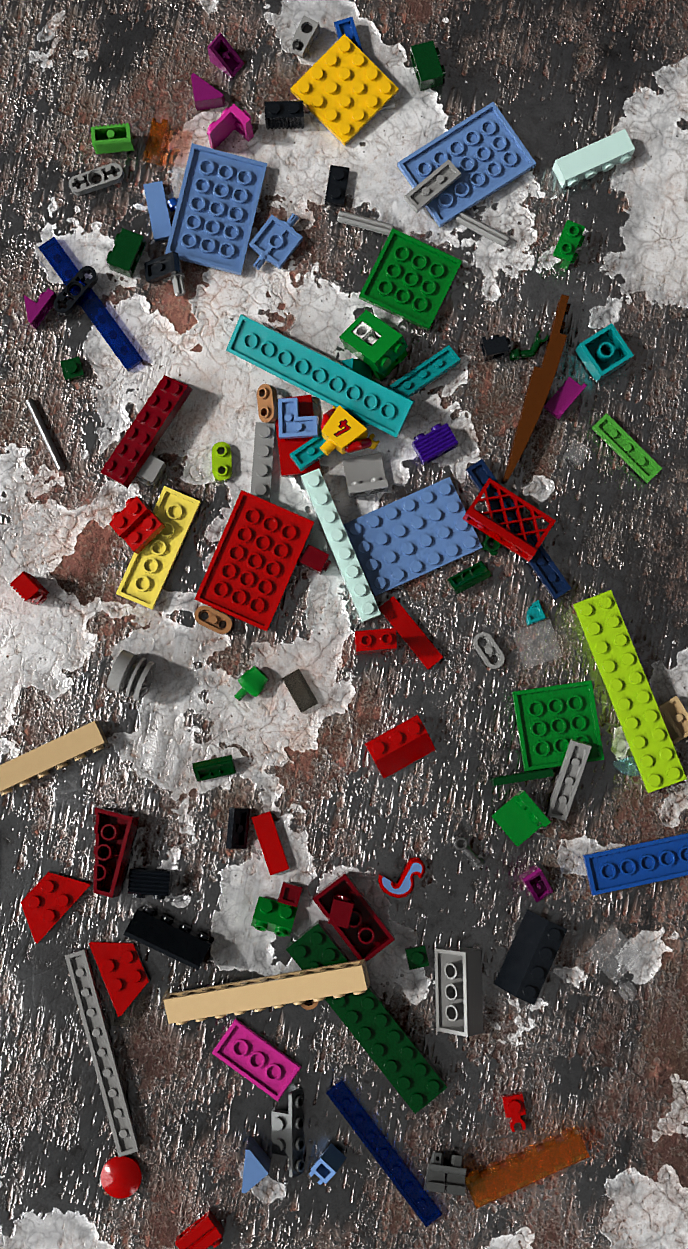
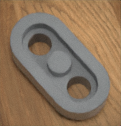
[473,632,505,669]

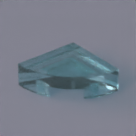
[612,756,639,776]

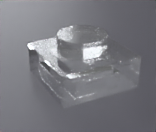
[562,439,591,466]

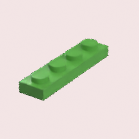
[592,413,663,483]

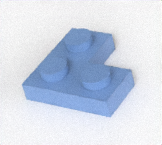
[278,398,319,439]

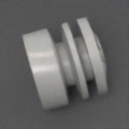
[107,649,156,701]

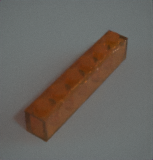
[465,1127,590,1209]

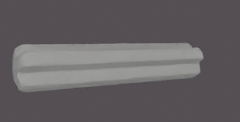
[337,210,393,236]
[456,212,509,247]

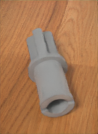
[169,260,186,297]

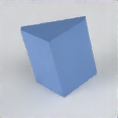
[242,1137,271,1193]

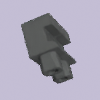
[424,1152,466,1196]

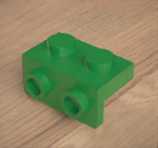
[553,220,585,270]
[251,896,298,937]

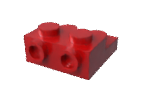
[109,496,166,554]

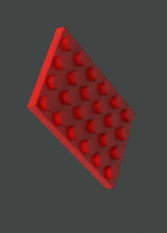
[194,490,315,631]

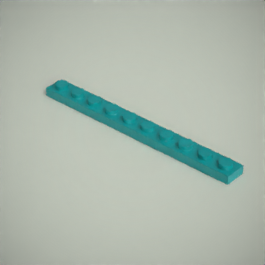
[289,345,461,472]

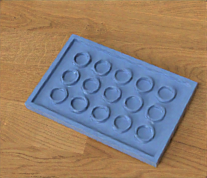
[397,102,536,228]
[165,143,267,276]
[343,477,483,597]

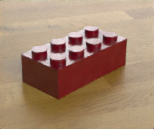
[312,871,395,962]

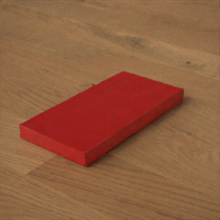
[275,395,321,477]

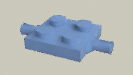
[249,213,303,270]

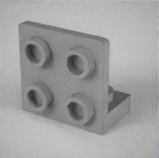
[343,453,388,498]

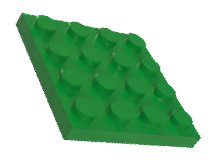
[359,228,462,331]
[512,680,604,771]

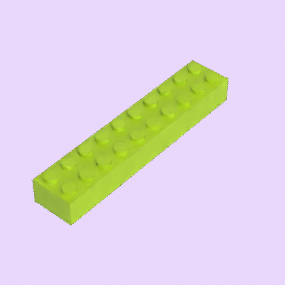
[573,590,687,793]

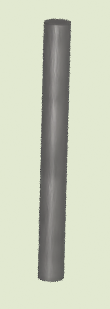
[25,398,65,471]

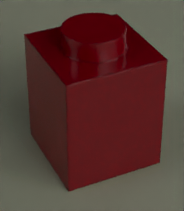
[299,544,331,575]
[328,894,354,929]

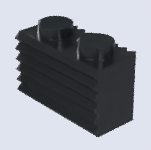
[264,100,304,130]
[128,867,172,899]

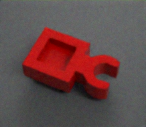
[502,1092,526,1132]

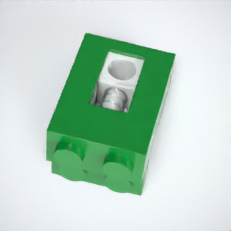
[339,310,408,381]

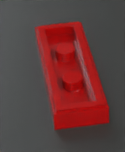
[251,811,290,875]

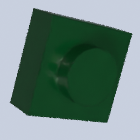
[60,356,85,382]
[405,944,429,970]

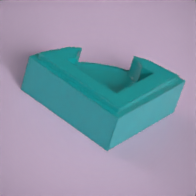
[526,600,546,626]

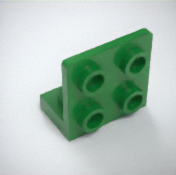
[492,790,551,846]

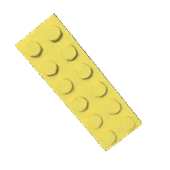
[116,486,201,610]

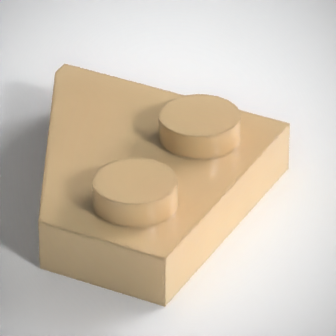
[659,695,688,745]

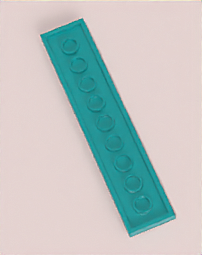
[226,314,415,438]

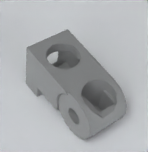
[289,16,320,58]

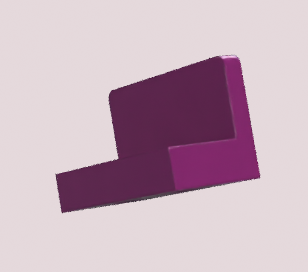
[544,377,587,420]

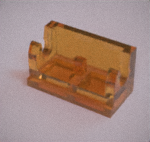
[143,118,170,166]

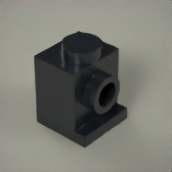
[480,335,511,361]

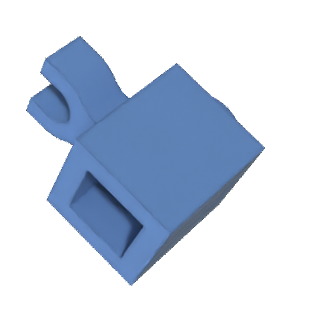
[309,1143,347,1185]

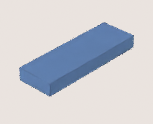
[143,181,172,242]

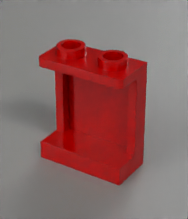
[354,628,397,655]

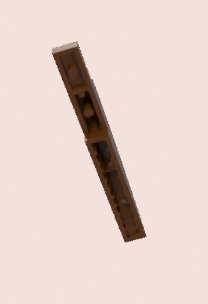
[503,294,571,483]

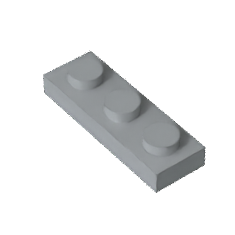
[404,159,461,213]

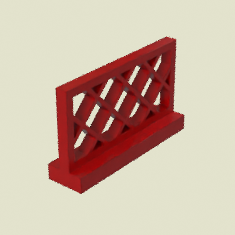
[463,478,556,562]

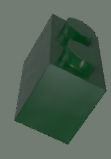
[410,40,446,91]
[106,228,147,278]

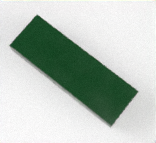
[491,768,554,786]

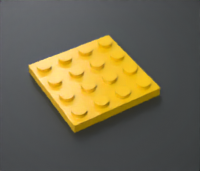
[290,34,399,146]

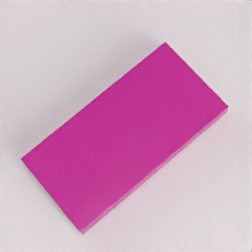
[212,1018,302,1101]

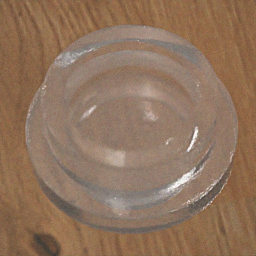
[619,981,638,1002]

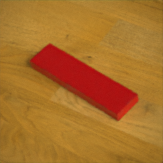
[379,596,443,670]

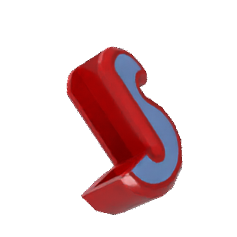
[378,857,426,898]

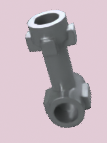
[453,836,485,870]

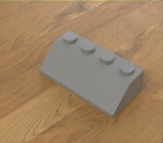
[434,947,483,1037]

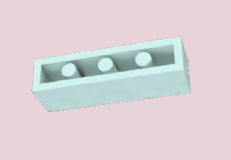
[552,129,635,189]

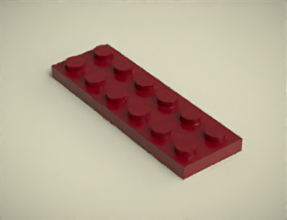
[100,375,193,488]

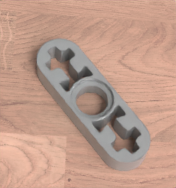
[69,163,124,196]

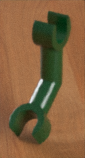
[509,330,549,361]

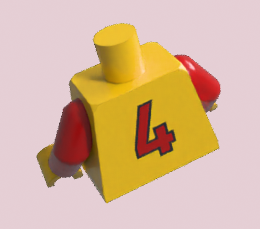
[320,405,380,456]

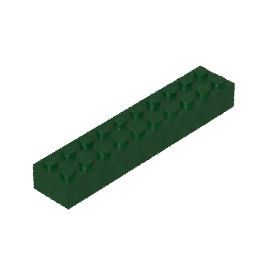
[286,920,447,1114]

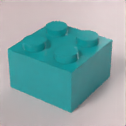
[575,323,634,383]

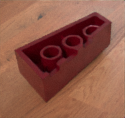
[93,807,140,898]

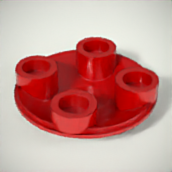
[101,1156,142,1199]

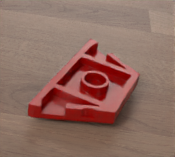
[20,871,92,944]
[88,942,150,1017]

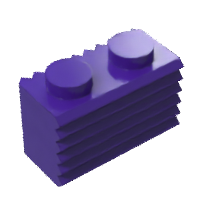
[412,423,458,466]

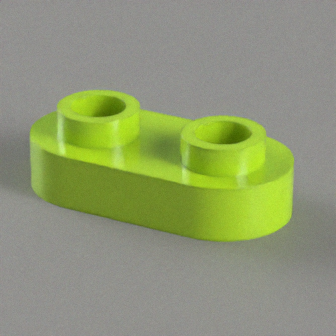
[212,442,232,482]

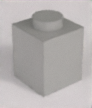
[137,454,167,486]

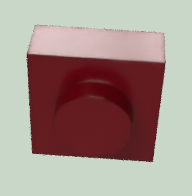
[278,881,303,907]

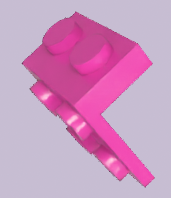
[207,104,254,149]

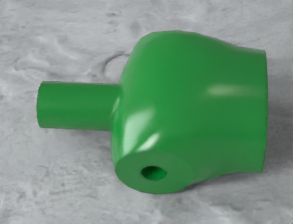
[234,665,270,701]

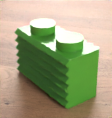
[91,123,134,154]

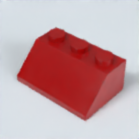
[365,715,436,779]

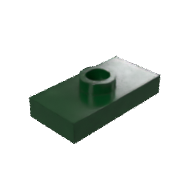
[447,561,492,594]
[192,755,236,782]

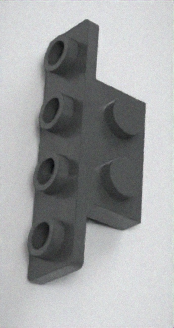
[271,1088,305,1178]

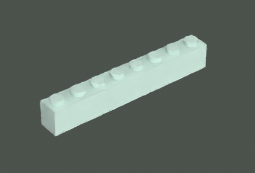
[301,468,381,624]

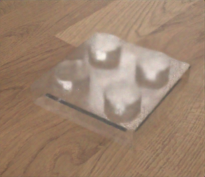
[511,619,563,670]
[585,924,643,984]

